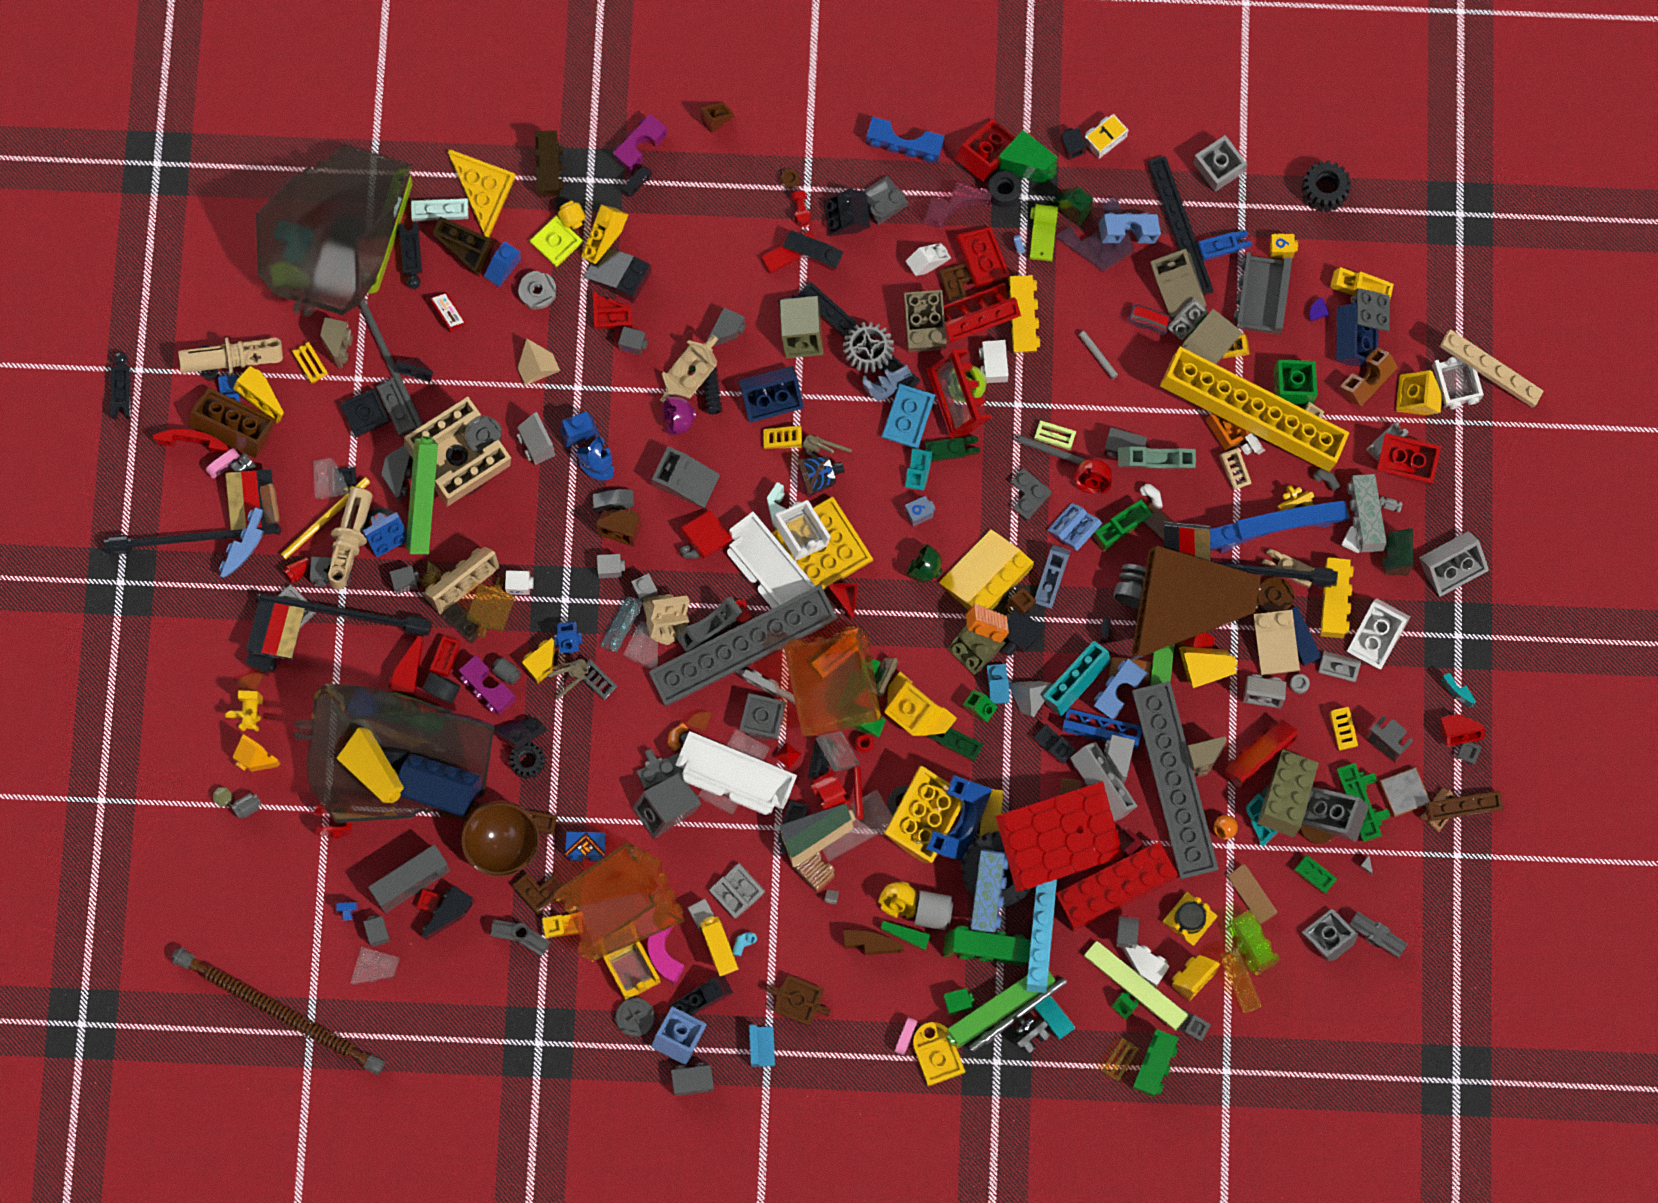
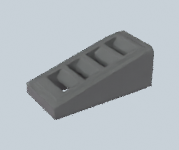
[583,659,618,700]

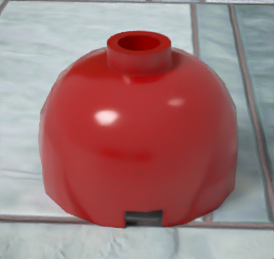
[1074,458,1113,494]

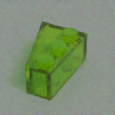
[1227,910,1280,975]

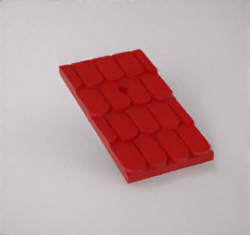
[995,781,1124,892]

